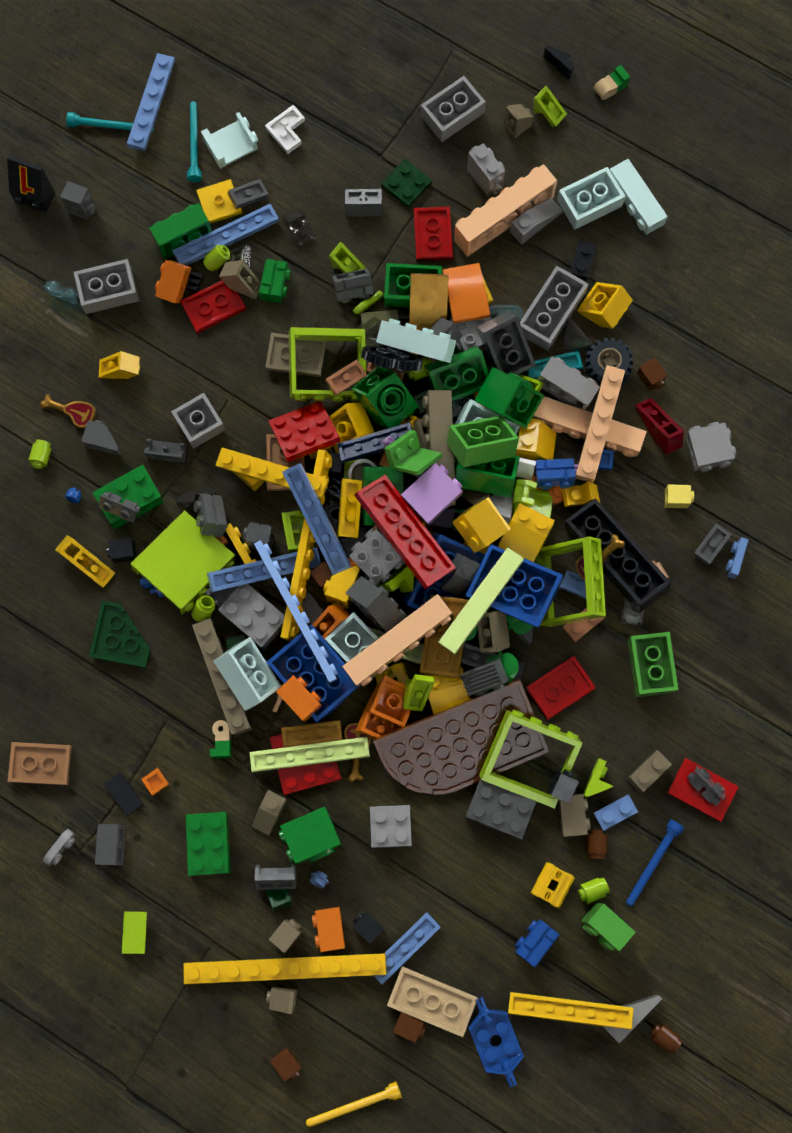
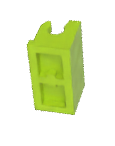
[282,511,304,554]
[122,911,147,954]

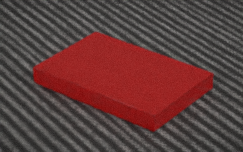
[414,206,453,262]
[180,280,246,334]
[526,656,596,721]
[667,758,739,822]

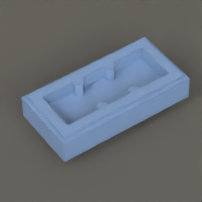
[560,570,586,599]

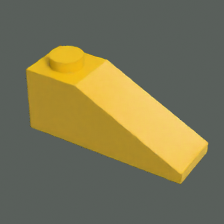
[55,535,115,588]

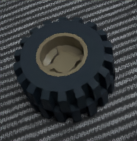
[585,338,633,386]

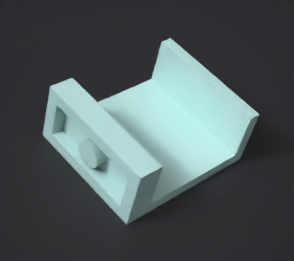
[201,112,258,169]

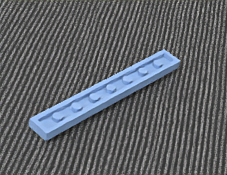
[254,540,338,683]

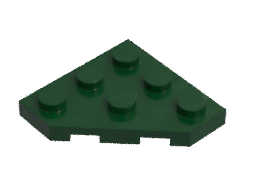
[89,601,151,669]

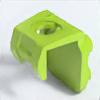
[511,479,553,518]

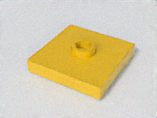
[196,179,242,224]

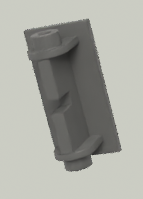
[99,491,141,523]
[687,766,726,806]

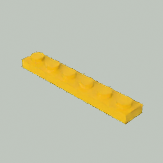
[216,448,329,499]
[508,992,634,1030]

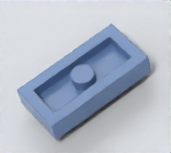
[726,537,749,579]
[593,794,638,830]

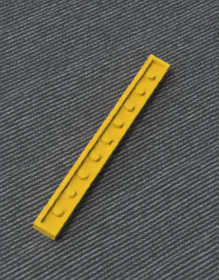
[281,450,332,641]
[184,953,387,984]

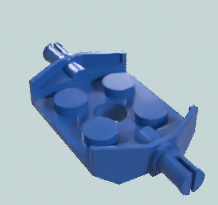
[468,997,524,1087]

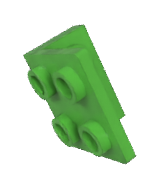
[384,430,443,475]

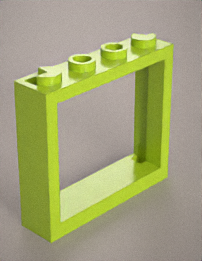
[289,327,366,402]
[534,537,606,627]
[479,710,582,809]

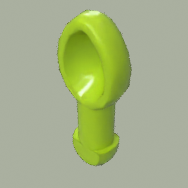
[353,291,384,314]

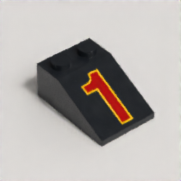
[7,156,55,212]

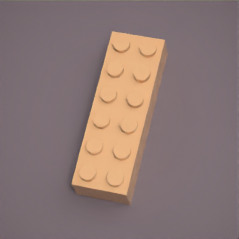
[454,164,557,257]

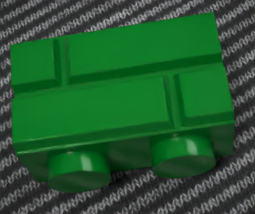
[259,259,291,303]

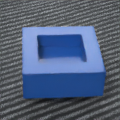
[598,449,614,471]

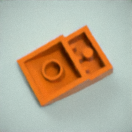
[443,263,490,324]
[355,675,411,739]

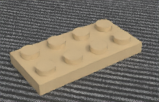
[387,966,478,1037]

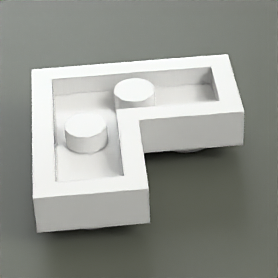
[265,105,305,154]

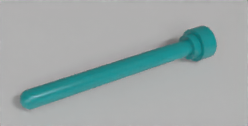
[187,101,202,182]
[66,112,154,132]

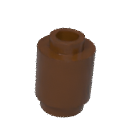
[587,830,607,859]
[650,1023,682,1054]

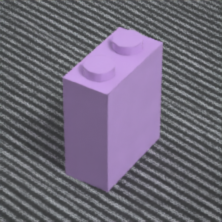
[401,463,463,525]

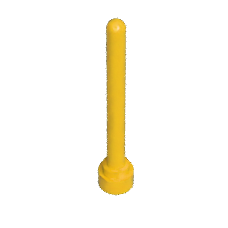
[306,1082,402,1127]

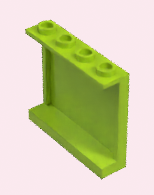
[131,511,235,614]

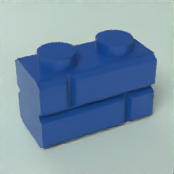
[534,458,576,490]
[514,919,559,967]

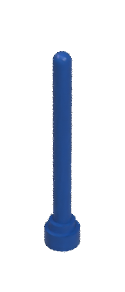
[626,819,684,906]

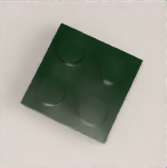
[381,158,432,209]

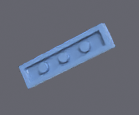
[374,912,440,984]

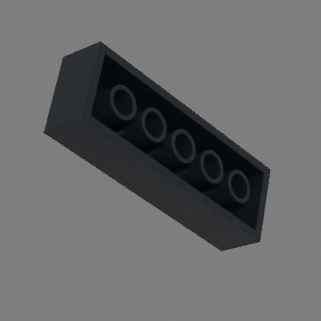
[565,498,671,613]

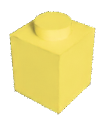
[665,484,694,508]

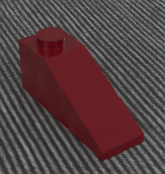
[635,398,684,454]

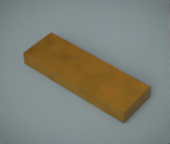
[281,720,342,748]

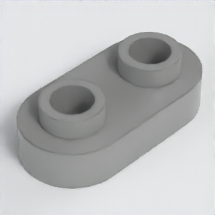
[43,829,75,866]

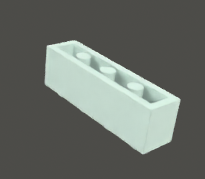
[610,159,668,235]
[376,318,456,363]

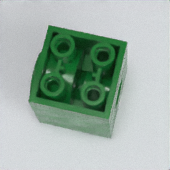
[351,366,419,429]
[474,367,545,429]
[279,806,342,864]

